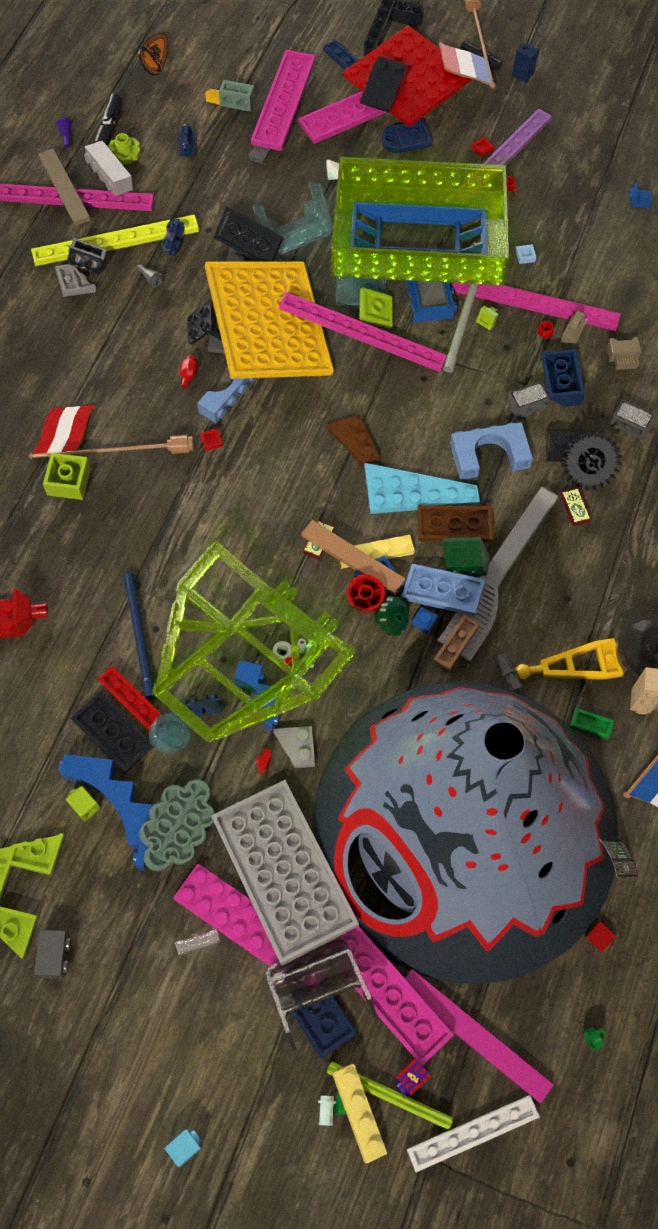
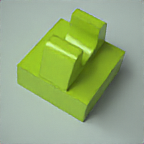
[476,305,498,330]

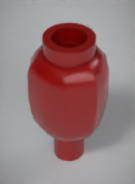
[180,355,198,388]

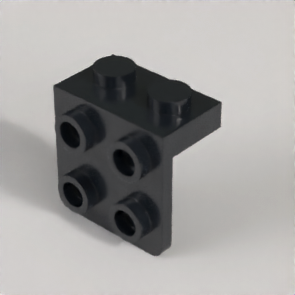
[187,301,222,345]

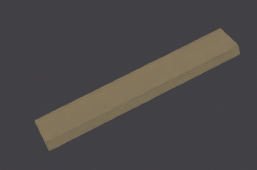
[38,149,90,226]

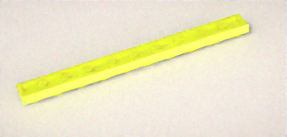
[31,215,199,266]

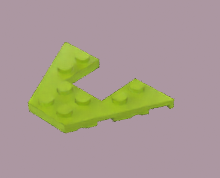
[0,833,65,959]

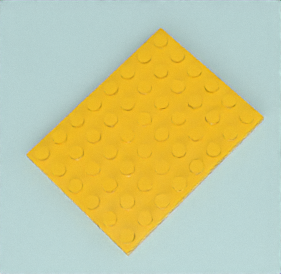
[205,262,334,379]

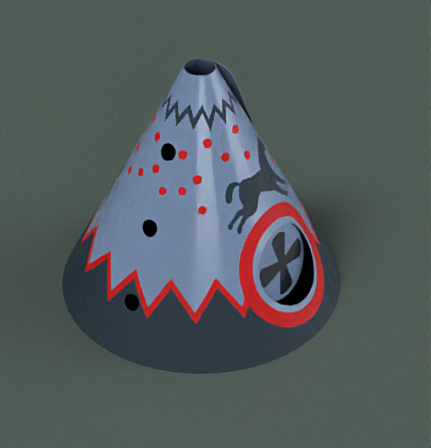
[313,682,619,984]

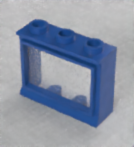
[405,274,457,323]

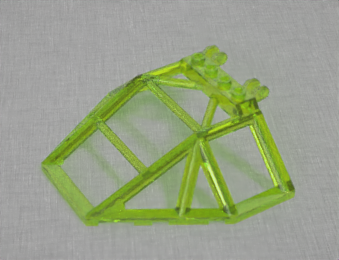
[152,539,358,743]

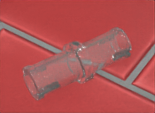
[175,929,220,956]

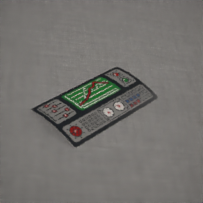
[600,839,638,877]

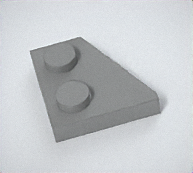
[274,726,315,768]

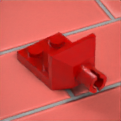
[0,589,49,638]

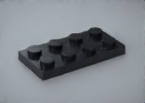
[213,206,284,262]
[70,692,155,774]

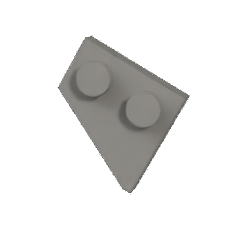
[55,264,96,297]

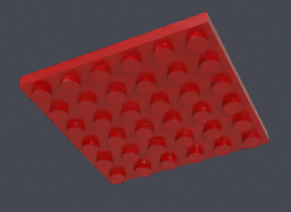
[343,26,474,127]

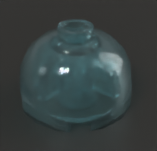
[149,713,190,754]

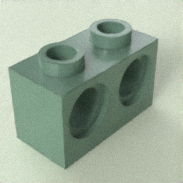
[219,80,255,112]

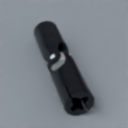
[93,94,123,146]

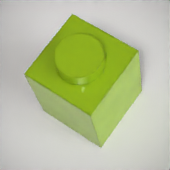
[65,786,100,822]

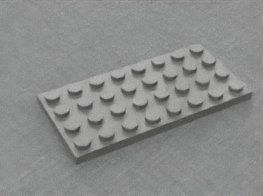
[211,780,359,966]

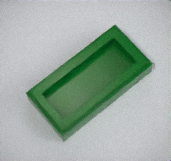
[570,708,614,740]

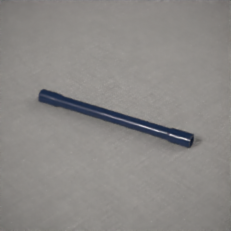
[123,573,156,699]

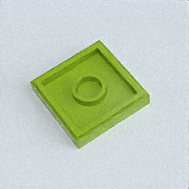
[360,287,393,329]

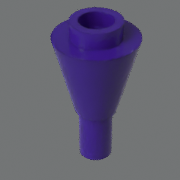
[56,118,72,148]

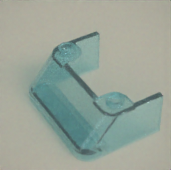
[252,182,333,254]

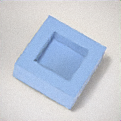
[515,244,536,264]

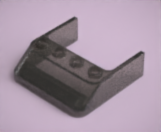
[266,939,377,1051]

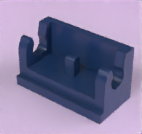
[512,44,539,83]

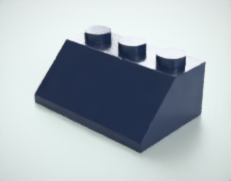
[540,349,585,407]

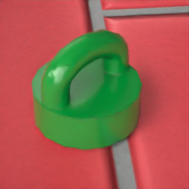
[584,1027,606,1051]

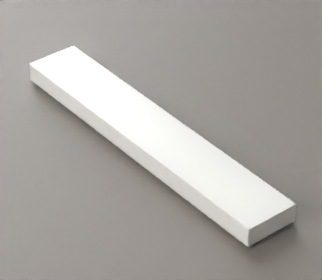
[407,1095,540,1172]

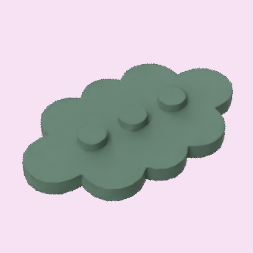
[139,779,215,871]

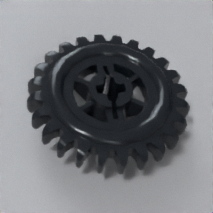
[561,431,622,491]

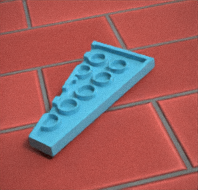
[364,463,480,514]

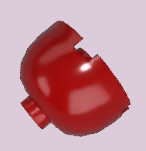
[347,574,385,614]

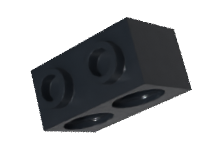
[66,237,106,275]

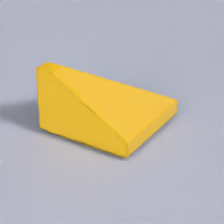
[205,89,220,105]

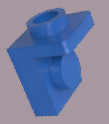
[628,183,652,208]

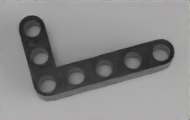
[363,0,424,57]

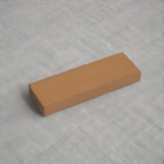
[433,614,480,672]

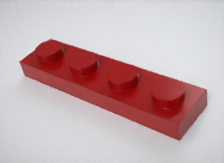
[97,666,166,734]

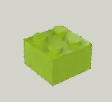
[43,453,91,500]

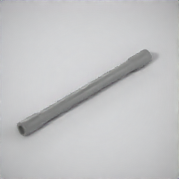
[443,268,484,372]

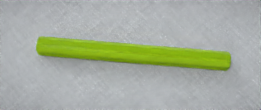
[327,1062,453,1129]

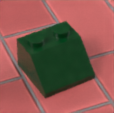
[443,537,490,577]

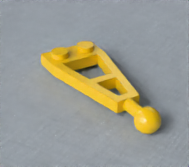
[516,638,623,680]

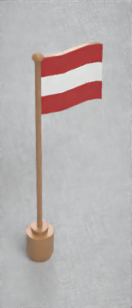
[29,405,194,460]

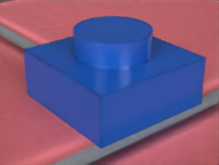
[411,607,438,633]

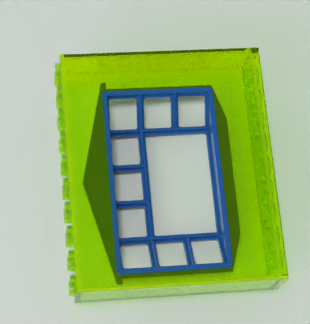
[331,157,509,286]

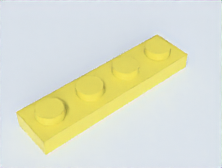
[339,535,414,568]
[332,1064,387,1163]

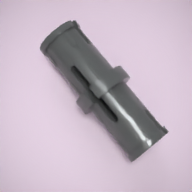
[495,653,523,692]

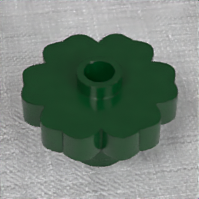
[374,597,408,636]

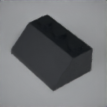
[545,429,604,463]

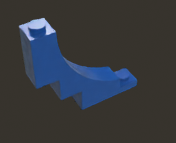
[59,754,153,871]

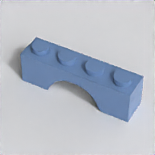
[197,378,257,423]

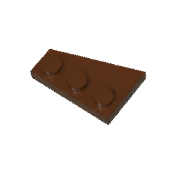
[326,414,380,466]

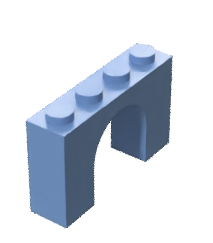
[450,422,533,480]

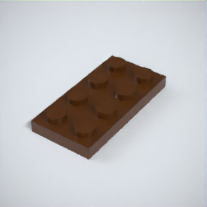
[417,505,493,542]

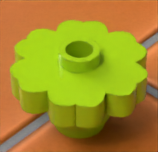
[108,133,141,165]

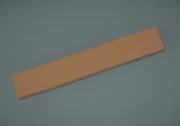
[301,520,405,595]

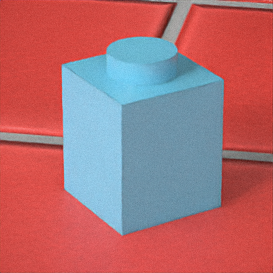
[164,1129,202,1168]

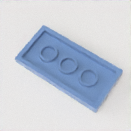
[401,564,486,616]

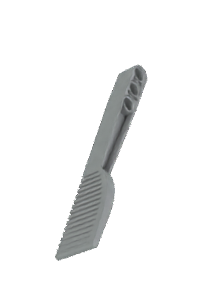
[437,487,558,662]

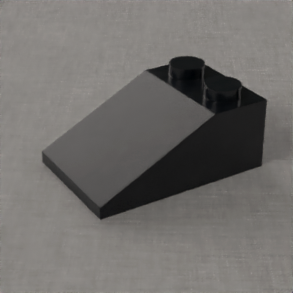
[360,56,408,113]

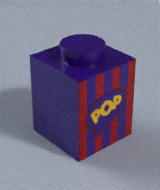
[395,1058,431,1096]

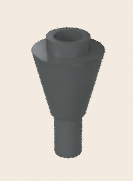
[137,264,163,288]

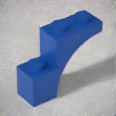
[235,661,284,731]

